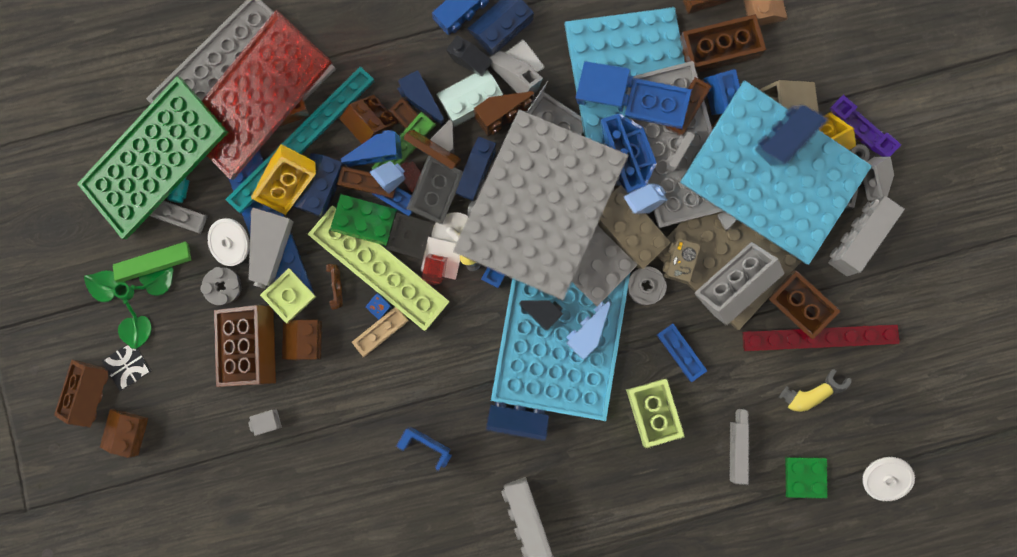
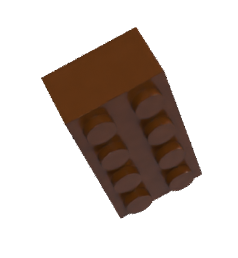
[680,14,766,73]

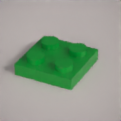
[785,457,827,498]

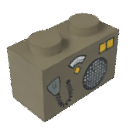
[663,238,701,284]

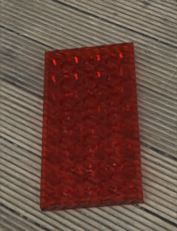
[202,10,332,180]

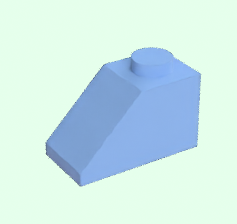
[370,161,406,194]
[624,184,667,214]

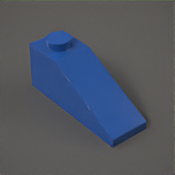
[341,130,402,167]

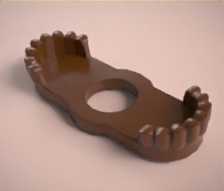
[326,264,343,310]

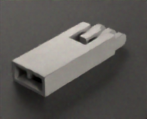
[730,409,749,484]

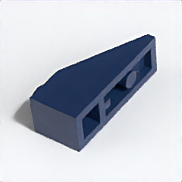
[397,70,445,126]
[456,136,496,201]

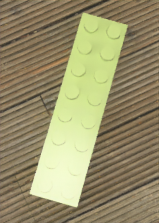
[308,205,450,331]

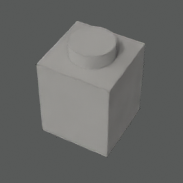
[249,409,282,436]

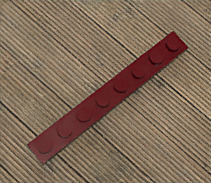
[742,325,899,351]

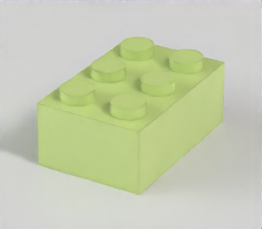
[626,379,684,448]

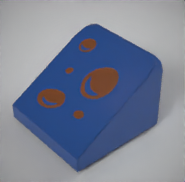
[366,293,392,320]

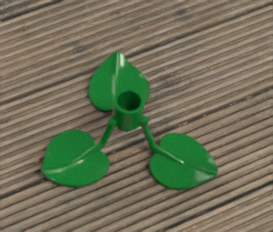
[84,267,173,349]

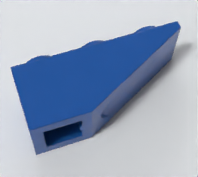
[432,0,489,35]

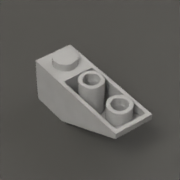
[490,51,543,93]

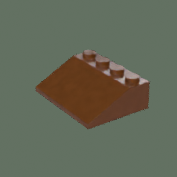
[214,305,276,387]

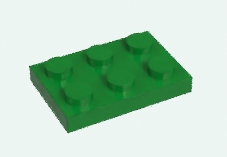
[330,194,396,246]

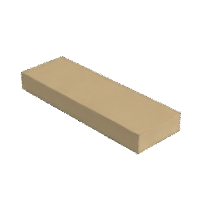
[352,307,409,357]

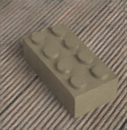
[598,185,671,269]

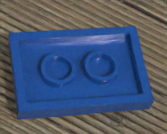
[625,78,692,129]

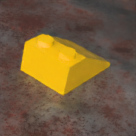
[251,144,316,215]

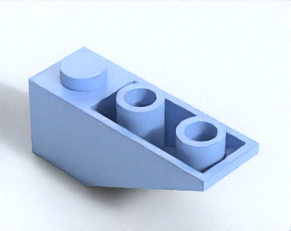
[566,301,610,360]

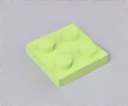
[260,268,316,323]

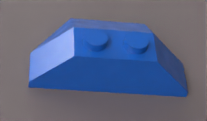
[600,113,657,193]

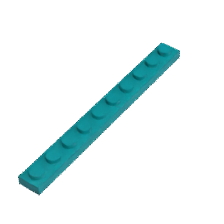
[225,67,374,214]

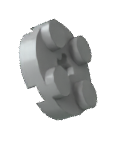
[628,266,667,305]
[200,267,241,305]

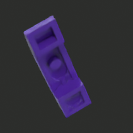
[830,95,901,157]

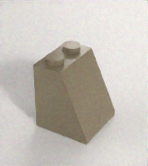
[759,80,819,113]

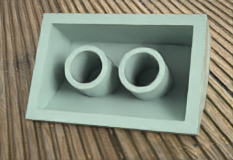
[436,70,503,127]

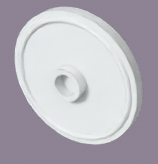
[432,212,468,244]
[208,218,249,266]
[863,457,915,501]

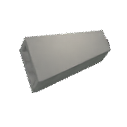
[249,208,294,289]

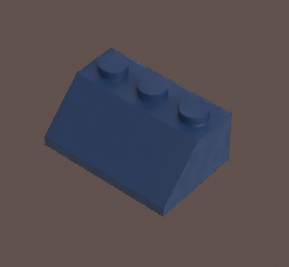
[467,0,534,56]
[754,104,827,166]
[293,153,345,218]
[486,402,549,440]

